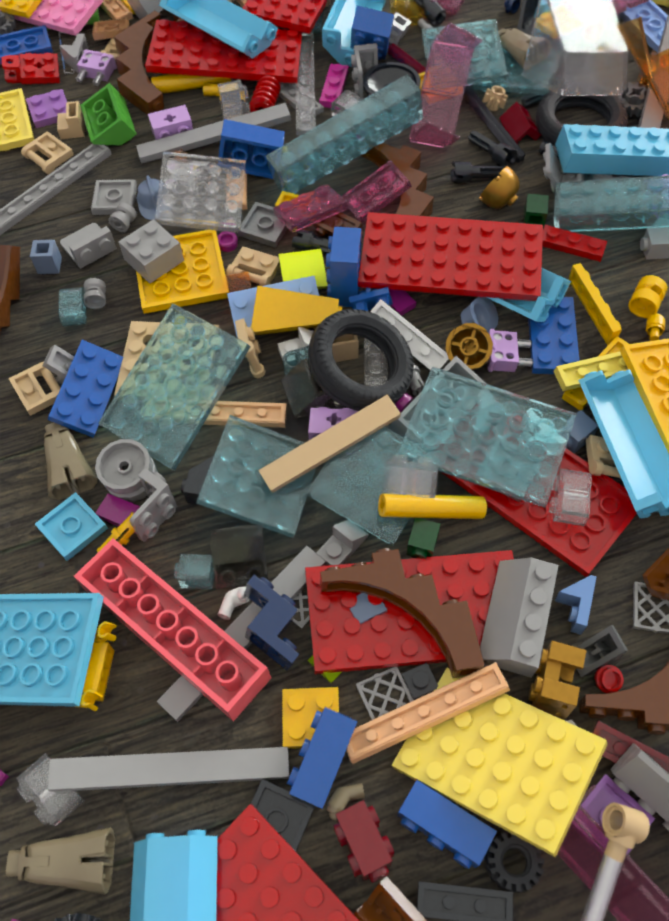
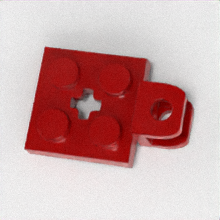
[2,53,60,84]

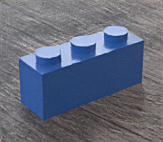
[287,707,357,809]
[397,780,497,869]

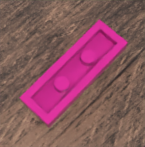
[320,64,349,109]

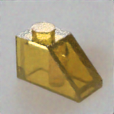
[389,0,425,26]

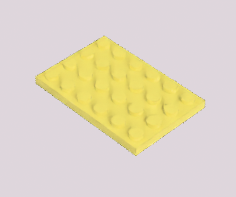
[392,668,607,857]

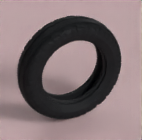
[536,82,627,145]
[308,309,414,411]

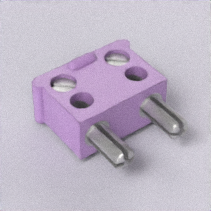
[76,50,117,86]
[487,329,533,372]

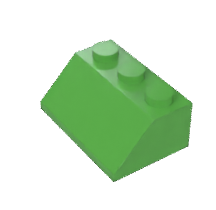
[80,83,136,145]

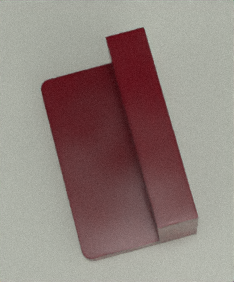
[499,101,541,143]

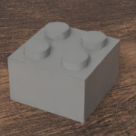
[119,219,184,283]

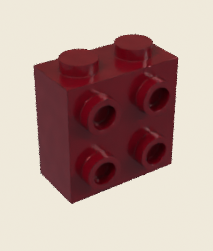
[333,800,395,883]

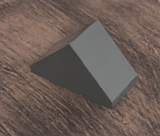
[576,625,628,677]

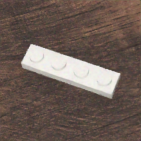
[370,299,449,375]

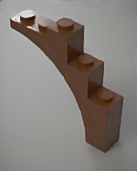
[361,136,434,217]
[0,245,20,331]
[320,548,484,678]
[579,661,669,735]

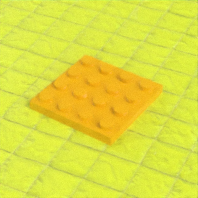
[136,229,229,314]

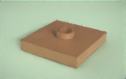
[92,18,130,40]

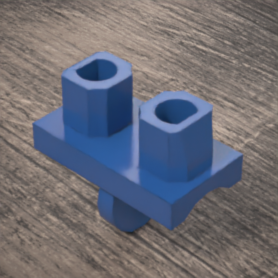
[349,287,393,312]

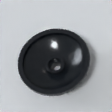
[363,62,420,104]

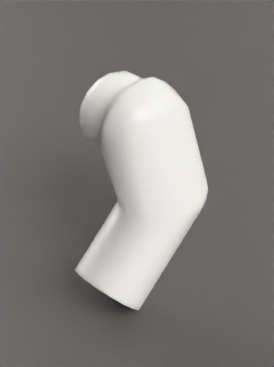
[217,586,250,620]

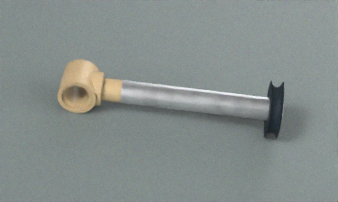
[581,802,650,921]

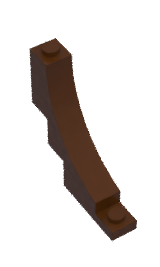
[114,10,164,115]

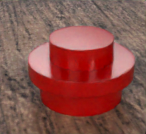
[595,665,624,694]

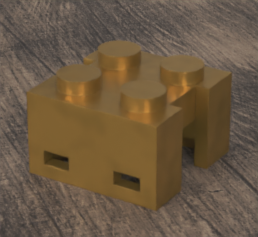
[528,641,586,720]

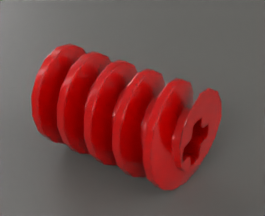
[249,76,281,112]

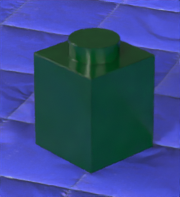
[523,193,549,229]
[406,518,440,559]

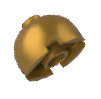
[479,166,520,209]
[446,323,493,370]

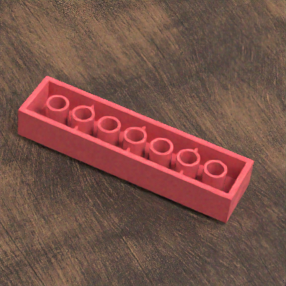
[74,539,271,722]

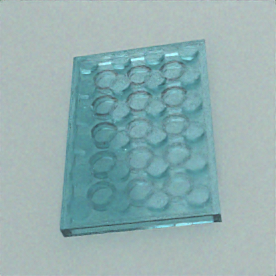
[98,303,250,470]
[398,367,577,508]

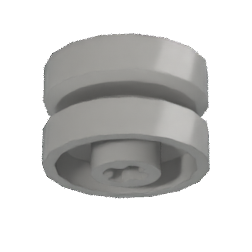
[95,439,158,502]

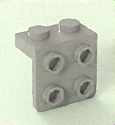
[351,43,378,102]
[543,143,584,200]
[60,223,117,269]
[129,468,178,542]

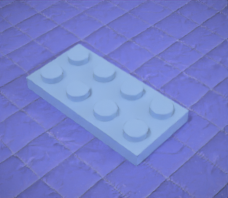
[618,0,668,53]
[227,275,319,338]

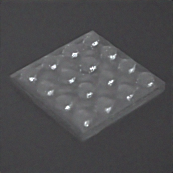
[155,151,246,233]

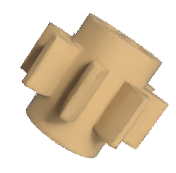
[483,85,508,111]

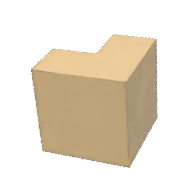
[57,101,85,139]
[332,335,359,362]

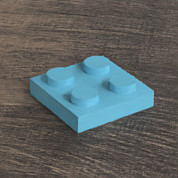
[35,492,108,561]

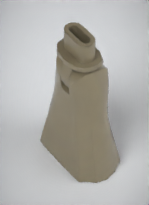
[493,28,553,71]
[44,423,98,500]
[6,827,115,894]

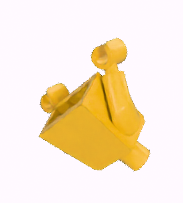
[74,622,117,711]

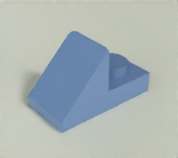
[555,575,596,635]

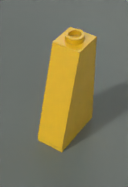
[251,286,342,335]

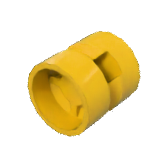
[628,275,668,318]

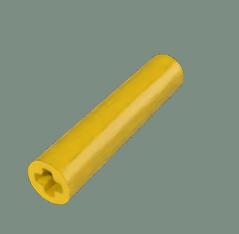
[151,74,232,94]
[378,494,487,519]

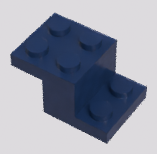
[245,575,299,671]

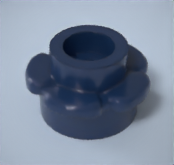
[504,0,521,14]

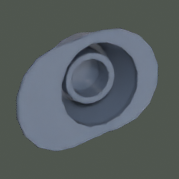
[137,175,172,220]
[461,297,498,333]

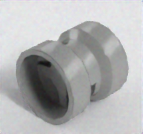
[109,202,137,232]
[83,278,106,309]

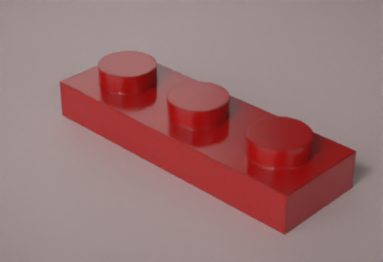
[542,225,607,262]

